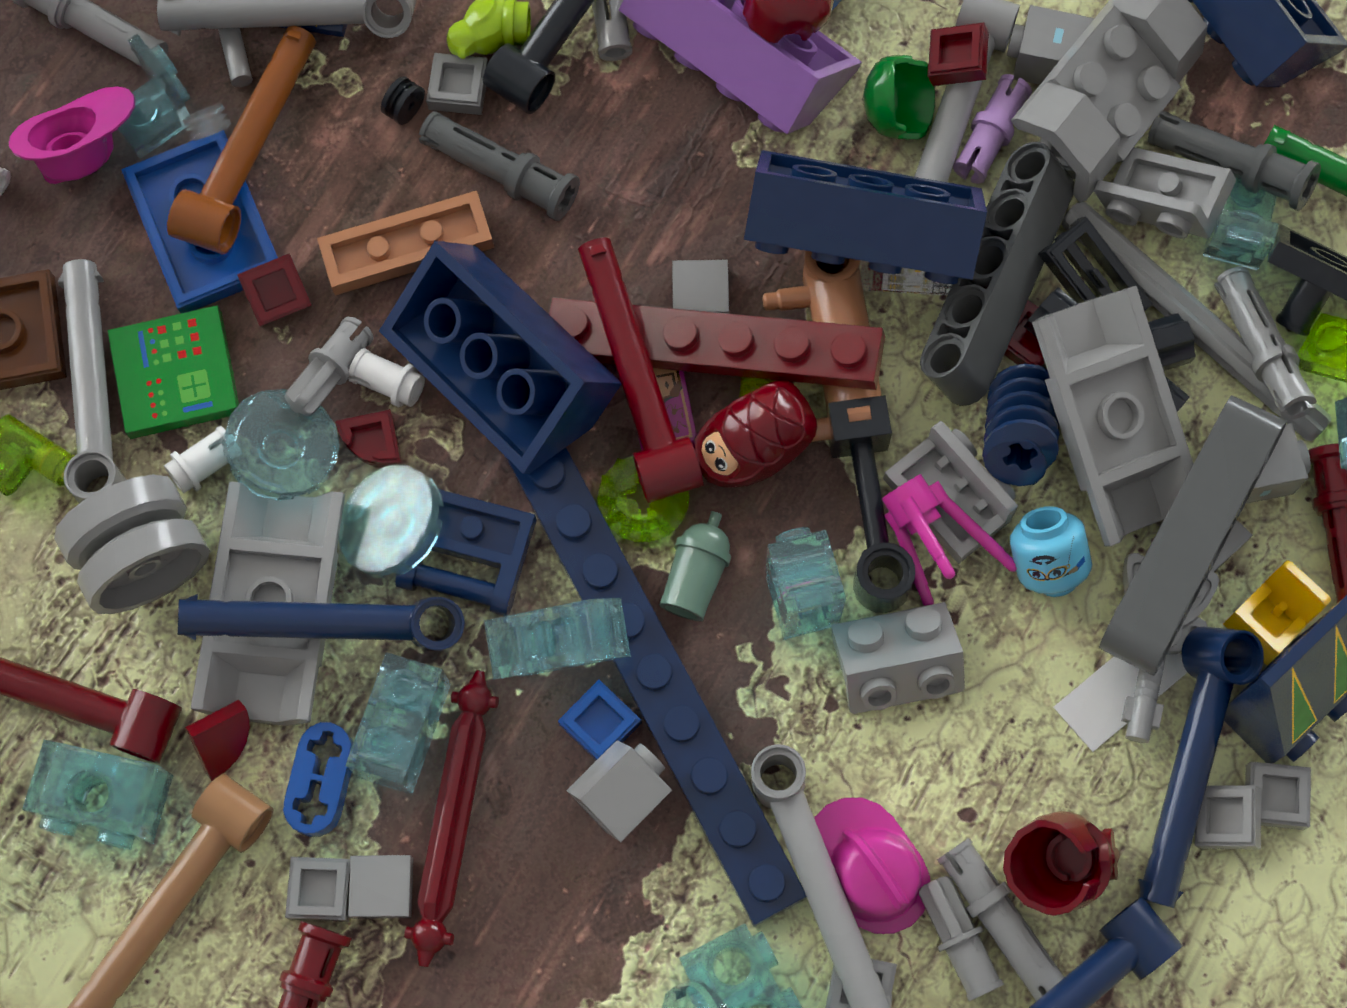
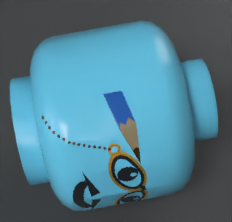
[1010,506,1092,597]

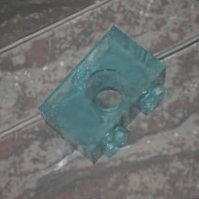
[22,739,174,850]

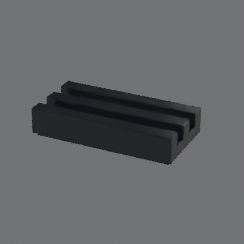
[1038,216,1153,311]

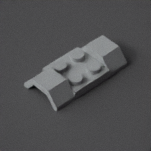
[1011,0,1208,202]
[1032,286,1193,546]
[191,482,345,726]

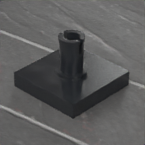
[1267,224,1347,336]

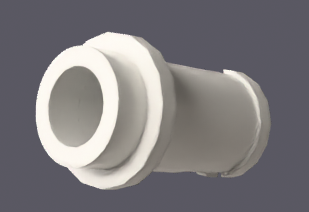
[348,348,425,407]
[164,426,242,493]

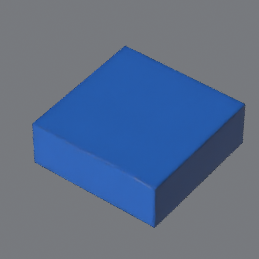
[558,680,642,760]

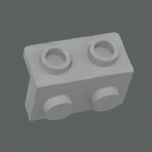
[1094,147,1236,239]
[883,421,1018,564]
[831,602,965,714]

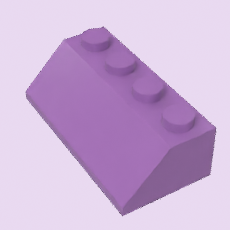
[619,0,862,134]

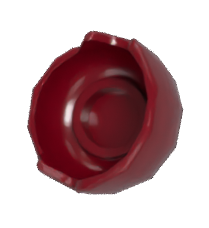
[743,0,834,43]

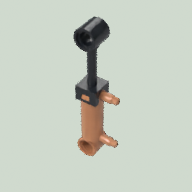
[762,251,915,613]

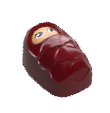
[693,380,818,488]

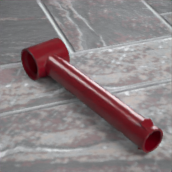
[578,237,704,503]
[0,657,182,764]

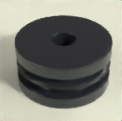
[381,76,425,125]

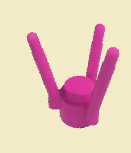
[882,474,1017,606]

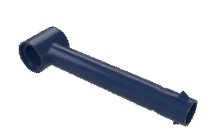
[177,594,465,650]
[1138,626,1264,908]
[1029,896,1183,1008]

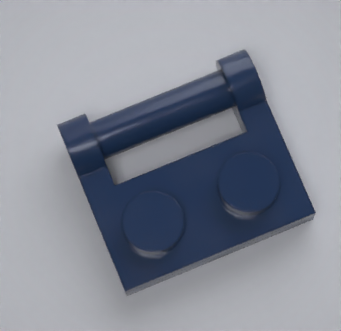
[395,486,537,617]

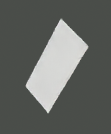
[1053,653,1188,752]

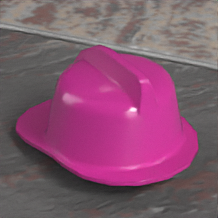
[9,86,135,184]
[814,797,930,934]

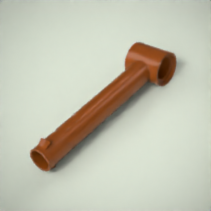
[167,26,316,254]

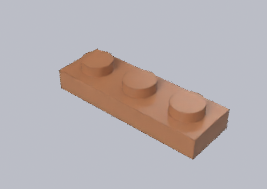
[317,190,494,296]

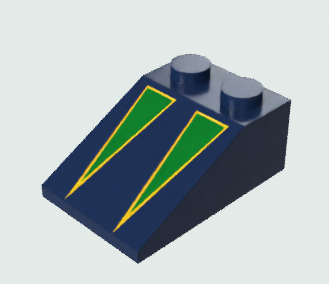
[1224,595,1347,764]

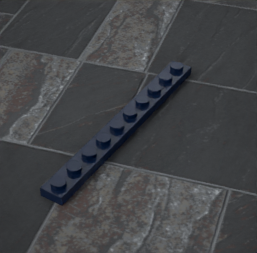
[505,448,807,927]

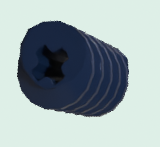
[982,363,1060,486]

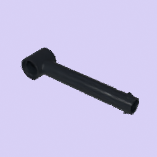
[483,0,594,114]

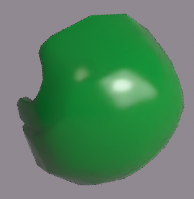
[862,55,935,140]

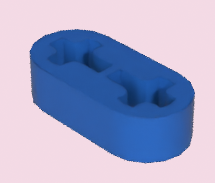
[283,722,355,837]

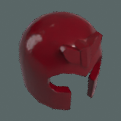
[1003,811,1120,916]

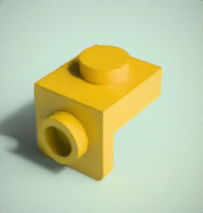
[1223,560,1331,665]

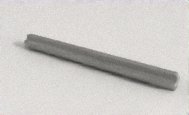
[1062,201,1332,441]

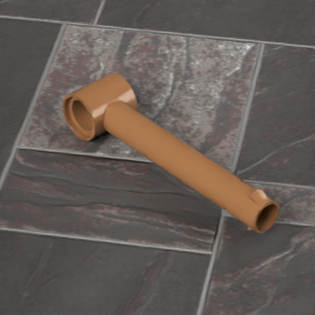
[67,774,274,1008]

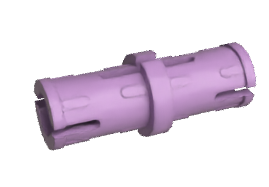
[953,74,1032,184]

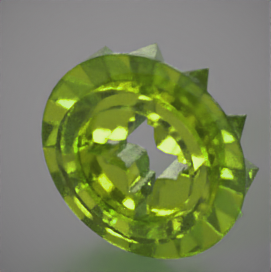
[597,456,689,542]

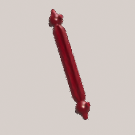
[404,670,499,967]

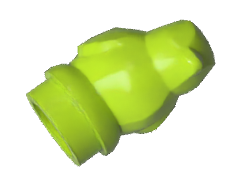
[447,0,531,59]

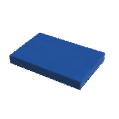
[121,129,278,313]

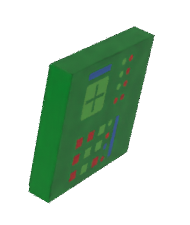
[108,305,241,439]

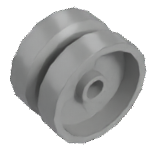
[54,474,210,614]

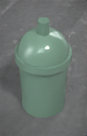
[659,511,732,621]

